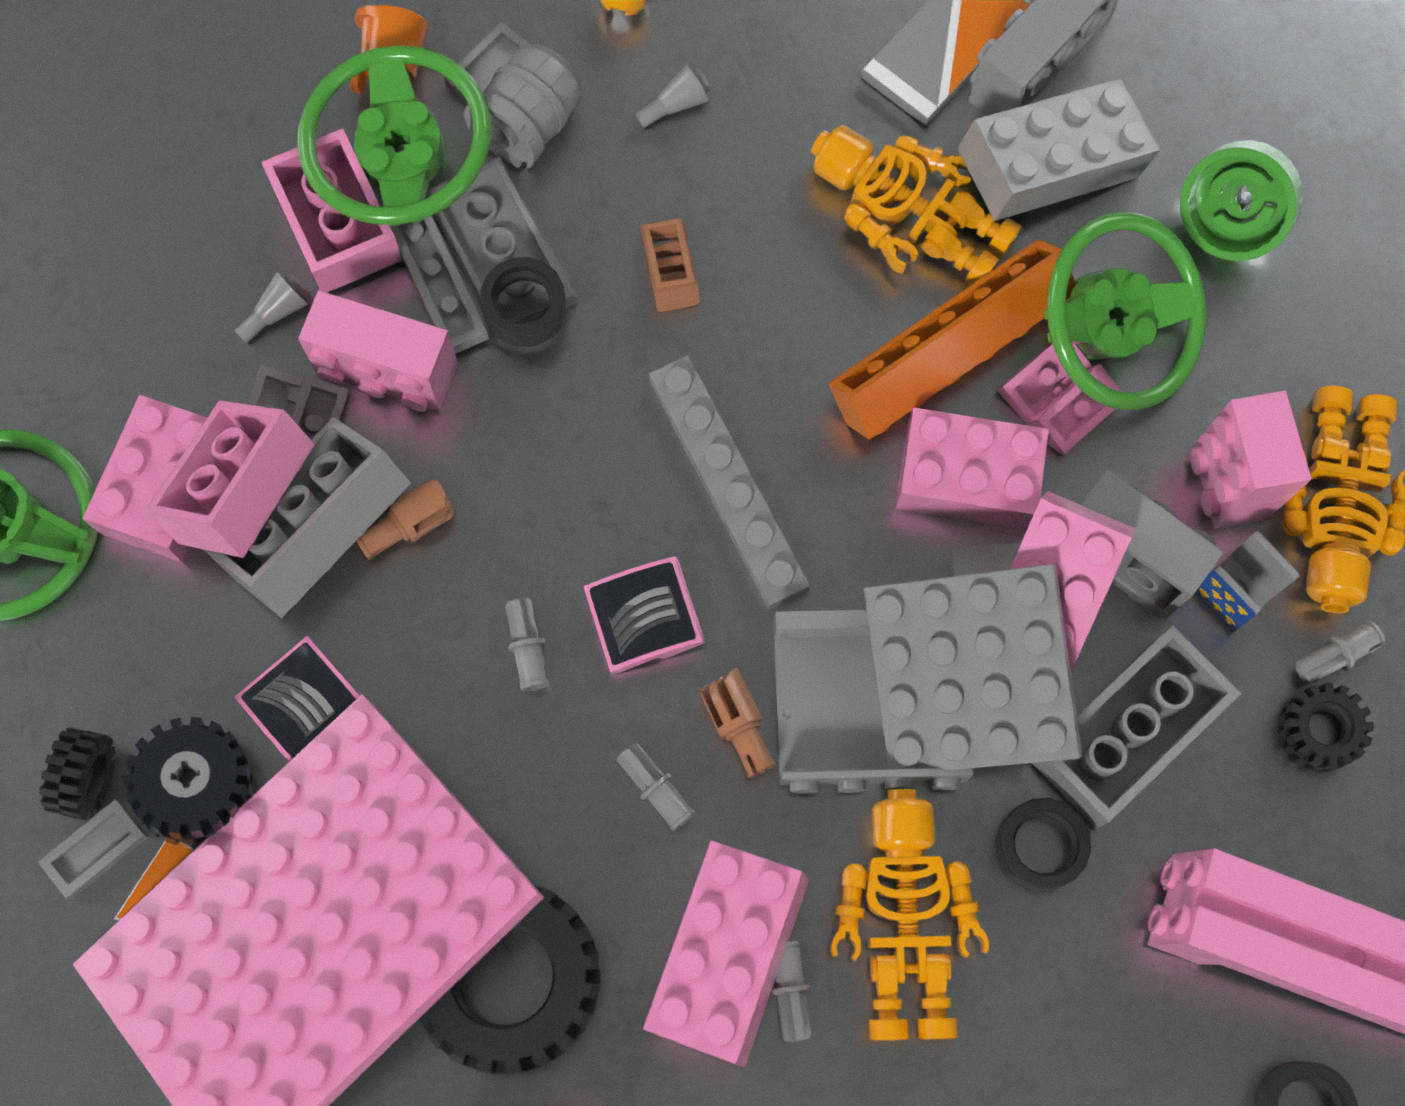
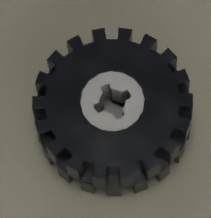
[123,717,253,846]

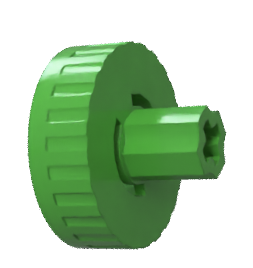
[1180,140,1304,261]

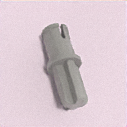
[505,598,550,692]
[1295,621,1386,684]
[617,743,696,831]
[771,941,811,1042]

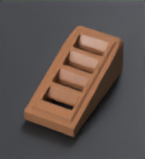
[640,217,700,312]

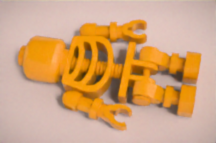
[810,125,1022,287]
[1281,385,1405,613]
[830,789,989,1040]

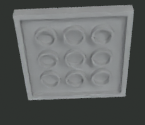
[864,563,1082,771]

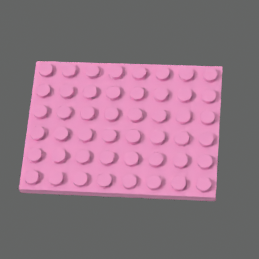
[73,694,544,1106]

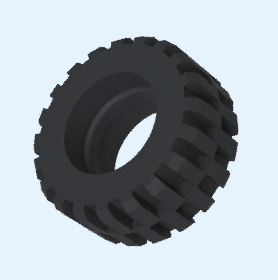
[417,886,601,1074]

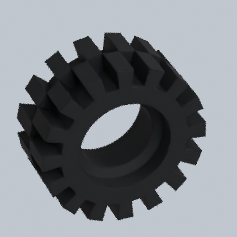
[1278,683,1374,772]
[40,727,115,820]

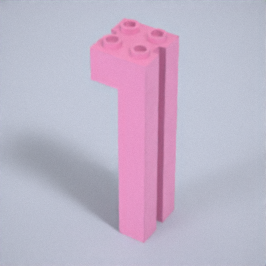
[1148,848,1405,1034]

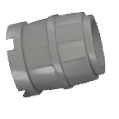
[463,45,582,168]

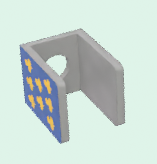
[1195,531,1300,633]

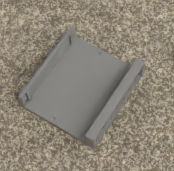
[773,610,973,794]

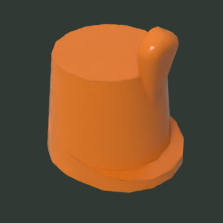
[349,5,429,94]

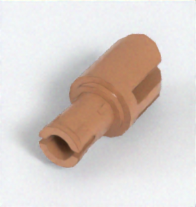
[356,480,454,561]
[698,668,776,778]

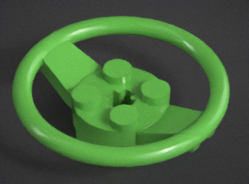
[297,45,491,226]
[1044,212,1206,411]
[0,429,98,621]

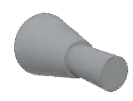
[635,65,711,128]
[234,271,309,343]

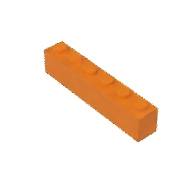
[828,239,1076,440]

